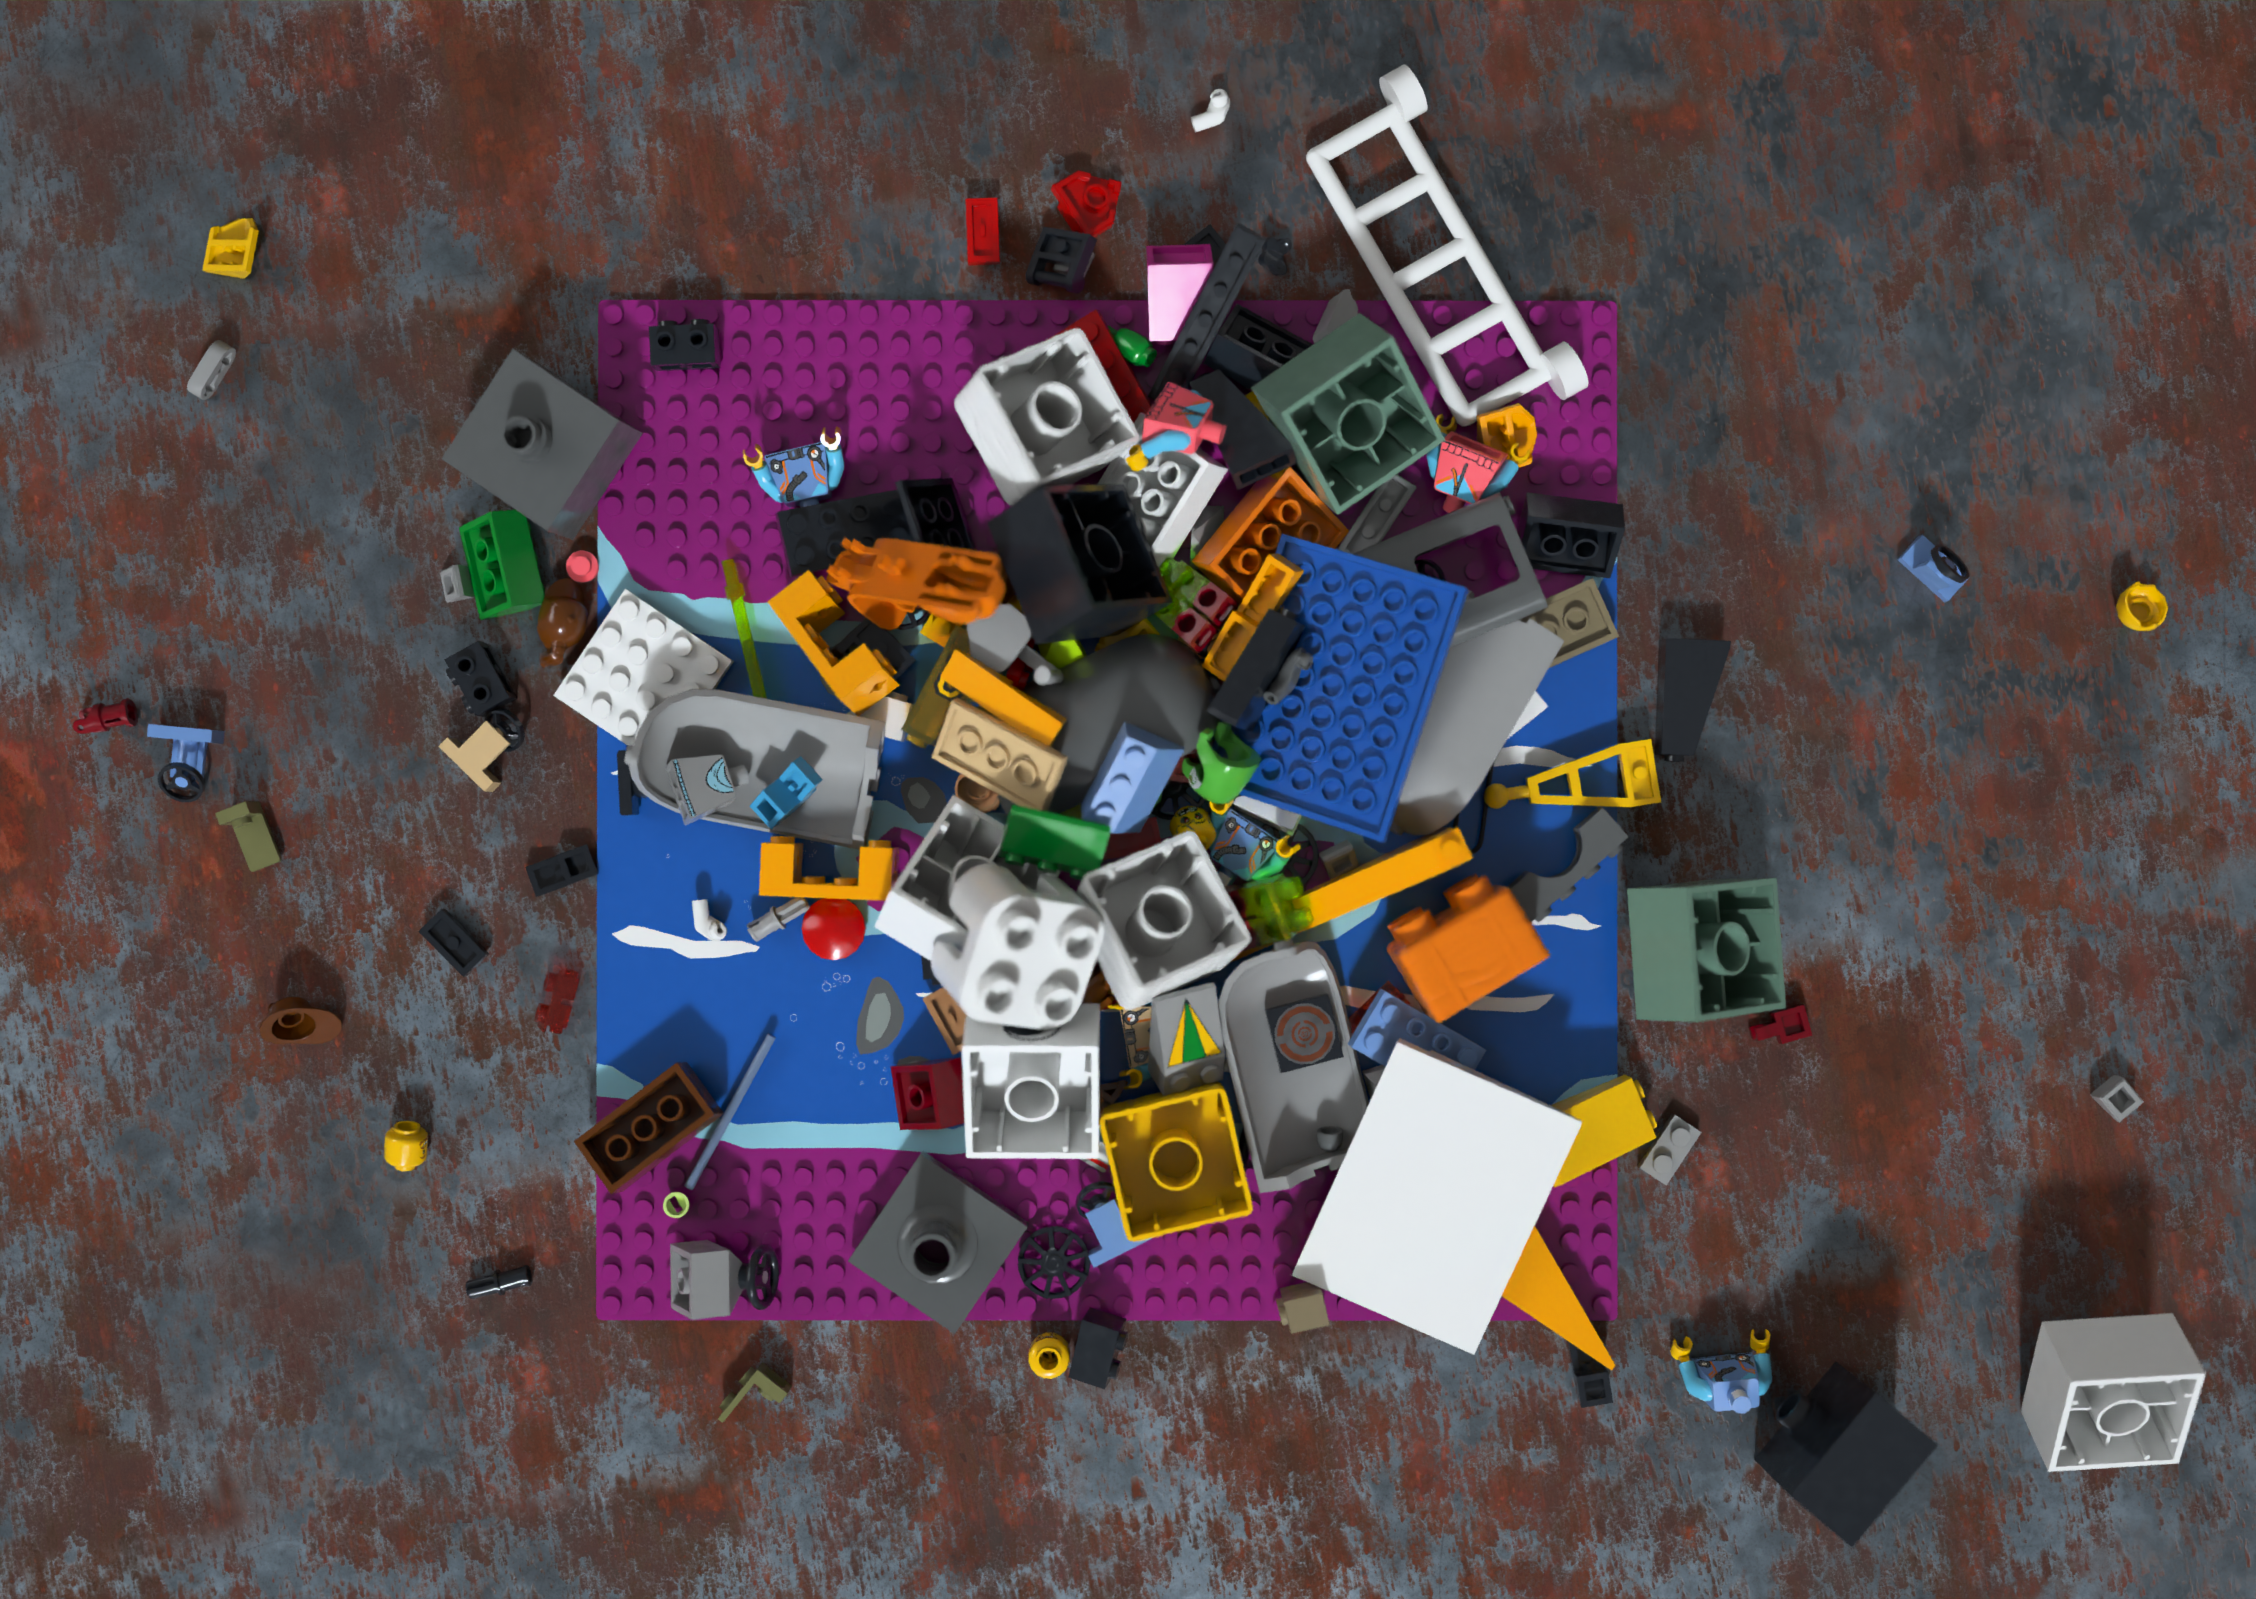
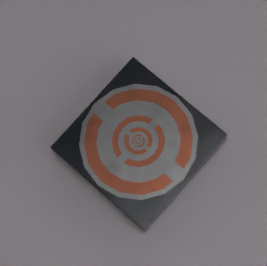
[1264,993,1344,1073]

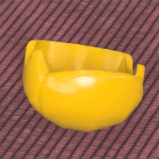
[2116,581,2168,631]

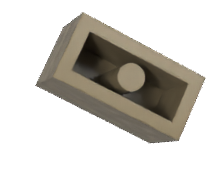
[1276,1282,1329,1334]

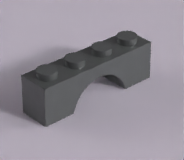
[1507,808,1629,922]

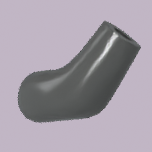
[1264,647,1313,705]

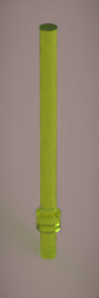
[721,559,767,699]

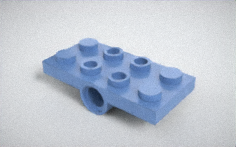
[1347,988,1486,1070]

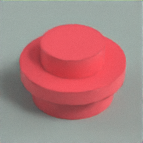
[566,550,599,583]

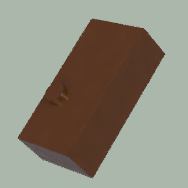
[573,1062,724,1194]

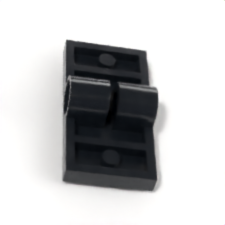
[775,490,915,577]

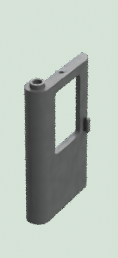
[1353,492,1548,648]

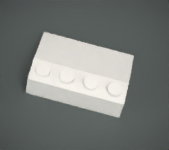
[1097,413,1228,576]

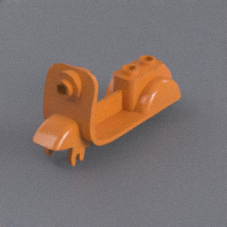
[826,538,1006,631]

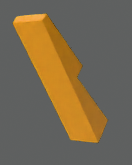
[1202,553,1304,681]
[940,648,1067,747]

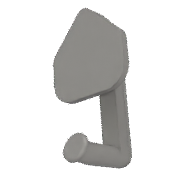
[967,604,1064,685]

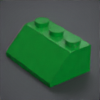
[459,510,545,620]
[998,804,1111,880]

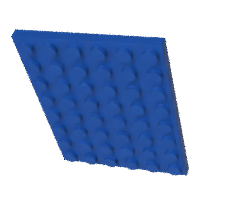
[1212,534,1469,843]

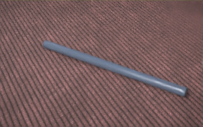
[684,1033,776,1190]

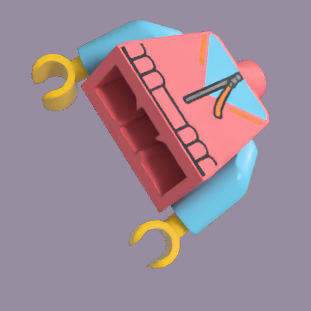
[1126,382,1226,471]
[1426,414,1530,513]

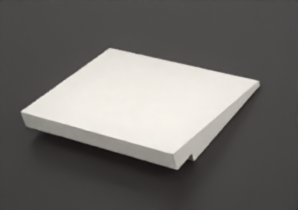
[1292,1038,1583,1355]

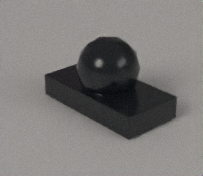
[617,750,648,815]

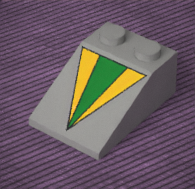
[1148,982,1225,1096]

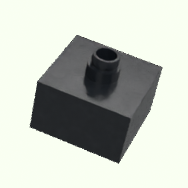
[987,484,1173,644]
[1754,1362,1938,1548]

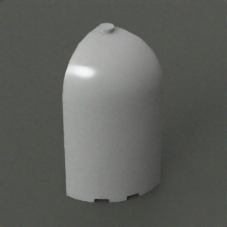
[1390,591,1564,836]
[625,689,885,850]
[1218,938,1369,1193]

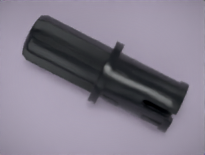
[466,1265,533,1299]

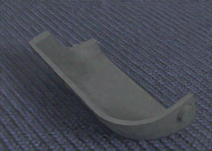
[976,634,1221,816]

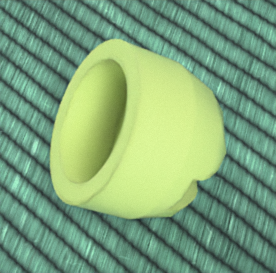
[663,1192,689,1218]

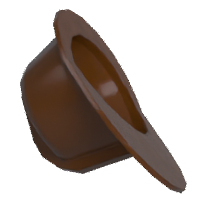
[260,996,342,1044]

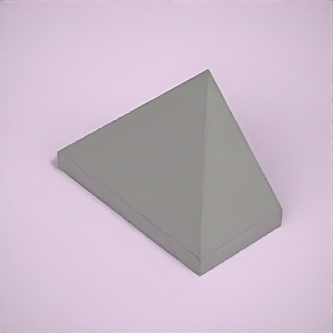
[1190,506,1224,570]

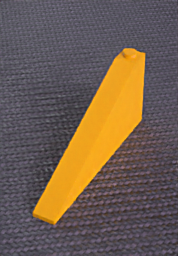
[1232,827,1472,962]
[1502,1225,1615,1370]

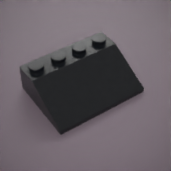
[895,478,976,551]

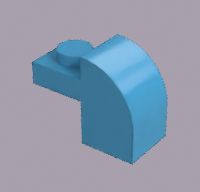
[750,756,823,830]

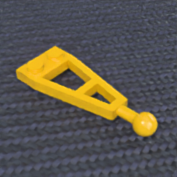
[1484,739,1661,809]

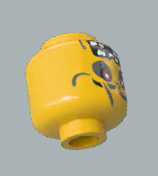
[1169,806,1216,851]

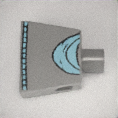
[666,755,749,825]

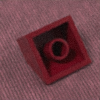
[890,1058,965,1130]

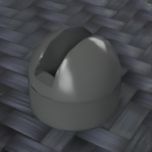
[1317,1126,1343,1152]

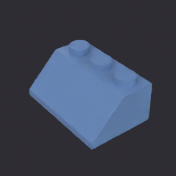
[1081,721,1184,834]

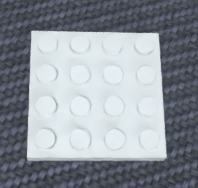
[553,589,734,745]

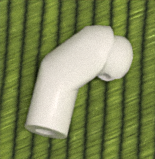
[1191,89,1230,133]
[692,899,727,941]

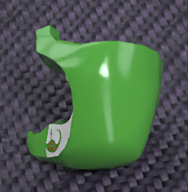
[1182,721,1261,804]

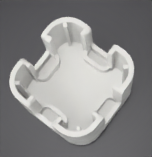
[931,865,1104,1030]

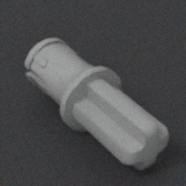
[746,897,810,942]

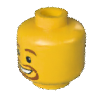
[384,1121,428,1171]
[1028,1333,1070,1379]

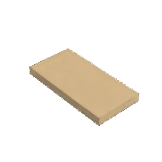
[931,698,1068,812]

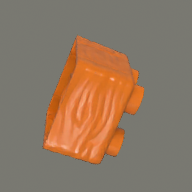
[1386,873,1551,1022]

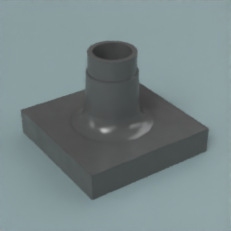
[848,1151,1029,1334]

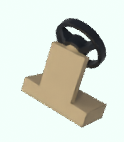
[438,708,525,792]

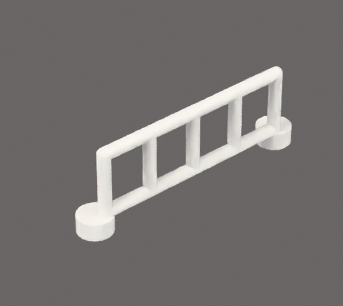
[1306,64,1589,426]

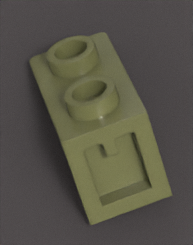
[215,801,282,872]
[718,1362,792,1423]

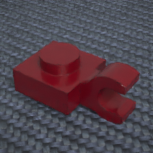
[1749,1004,1813,1044]

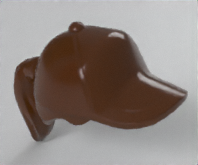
[537,578,588,668]

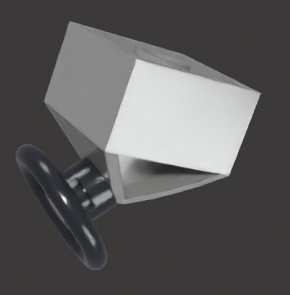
[670,1240,779,1320]

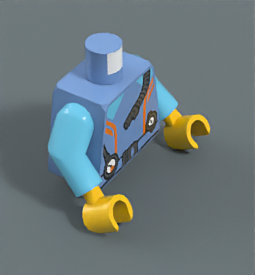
[742,426,845,508]
[1209,799,1301,886]
[1670,1329,1773,1414]

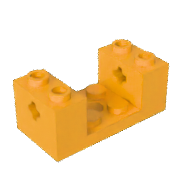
[768,570,899,716]
[759,836,899,901]

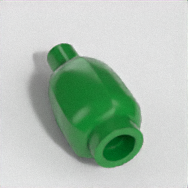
[1107,325,1157,367]

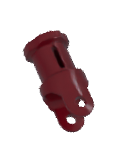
[73,698,138,734]

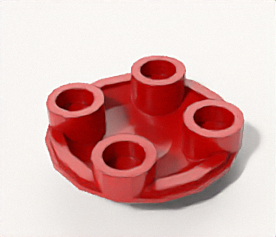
[801,898,867,960]

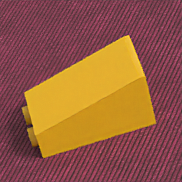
[1550,1075,1657,1187]

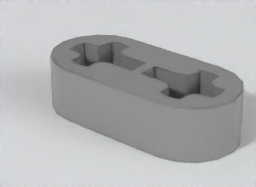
[187,340,236,400]

